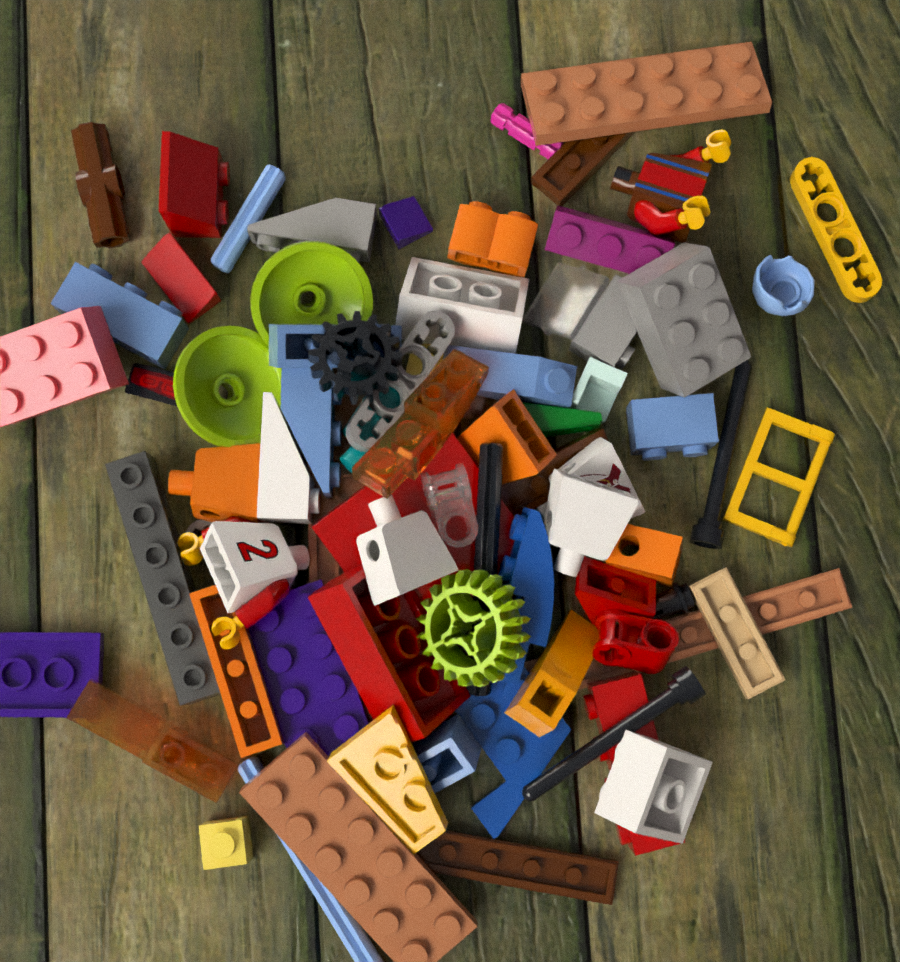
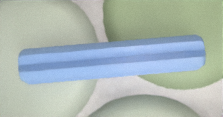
[210,164,286,273]

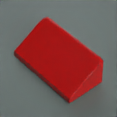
[141,232,221,325]

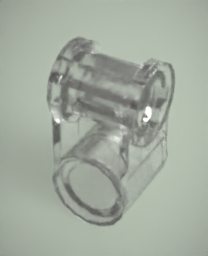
[420,463,478,548]

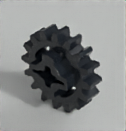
[308,311,402,405]

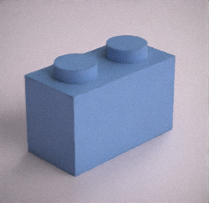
[626,393,719,461]

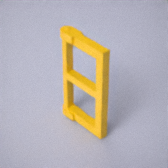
[722,407,835,547]

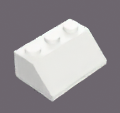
[396,257,529,354]

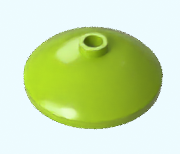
[250,241,373,346]
[173,326,282,447]

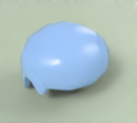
[752,255,815,316]

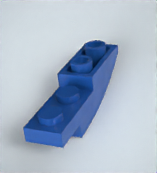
[498,507,554,685]

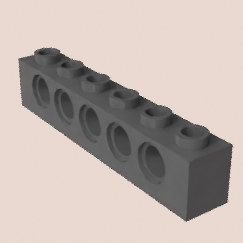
[105,451,221,705]

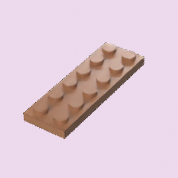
[521,42,772,146]
[239,732,478,962]

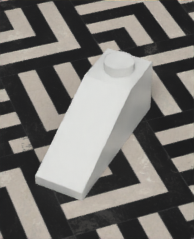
[257,392,321,524]

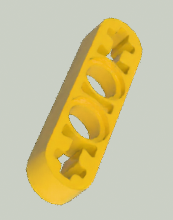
[790,157,882,303]

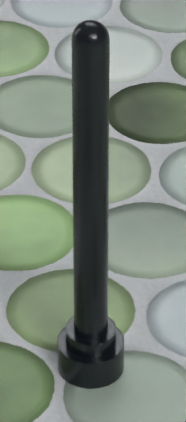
[689,360,752,549]
[522,666,706,801]

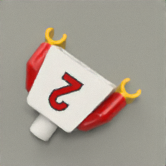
[177,516,310,649]

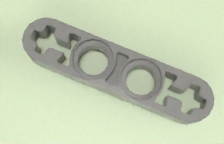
[346,311,455,452]

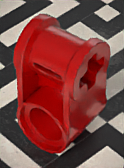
[592,609,679,674]

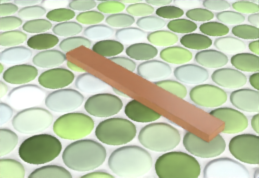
[524,568,853,690]

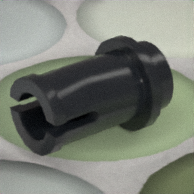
[652,582,695,620]

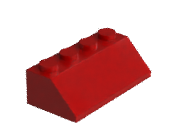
[308,564,470,742]

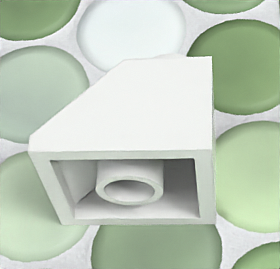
[594,730,713,844]

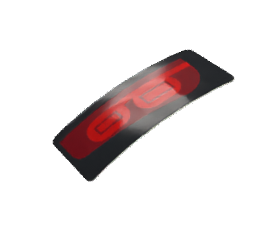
[125,363,177,407]

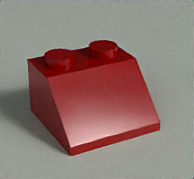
[159,131,230,238]

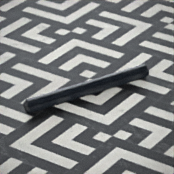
[468,443,504,696]

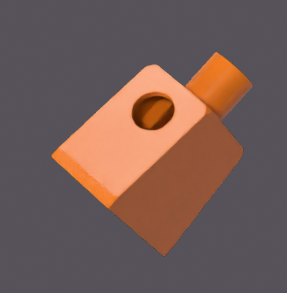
[457,389,557,484]
[168,443,261,523]
[605,524,683,588]

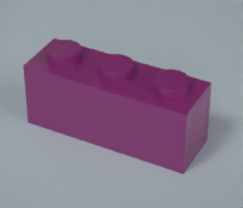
[544,205,675,274]

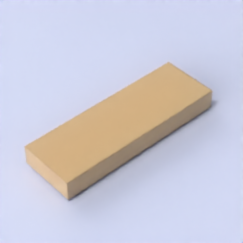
[688,567,786,699]

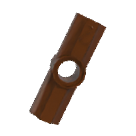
[71,122,130,249]

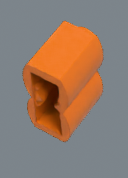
[447,201,538,278]

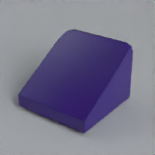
[379,196,433,250]

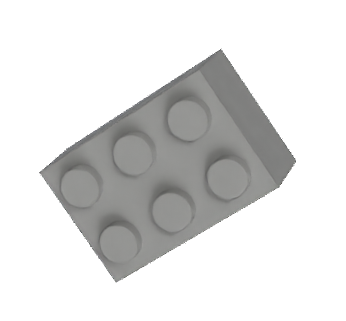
[616,242,751,398]

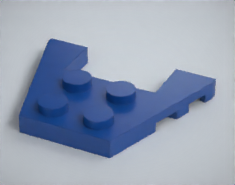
[455,666,571,839]

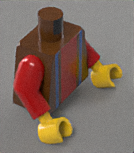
[610,129,732,243]

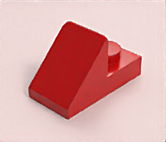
[575,556,656,625]

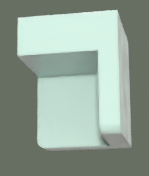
[567,357,628,424]

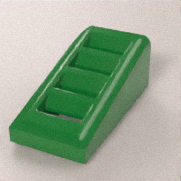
[522,402,602,438]

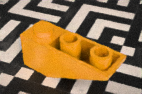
[505,610,599,738]

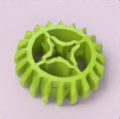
[416,569,531,687]

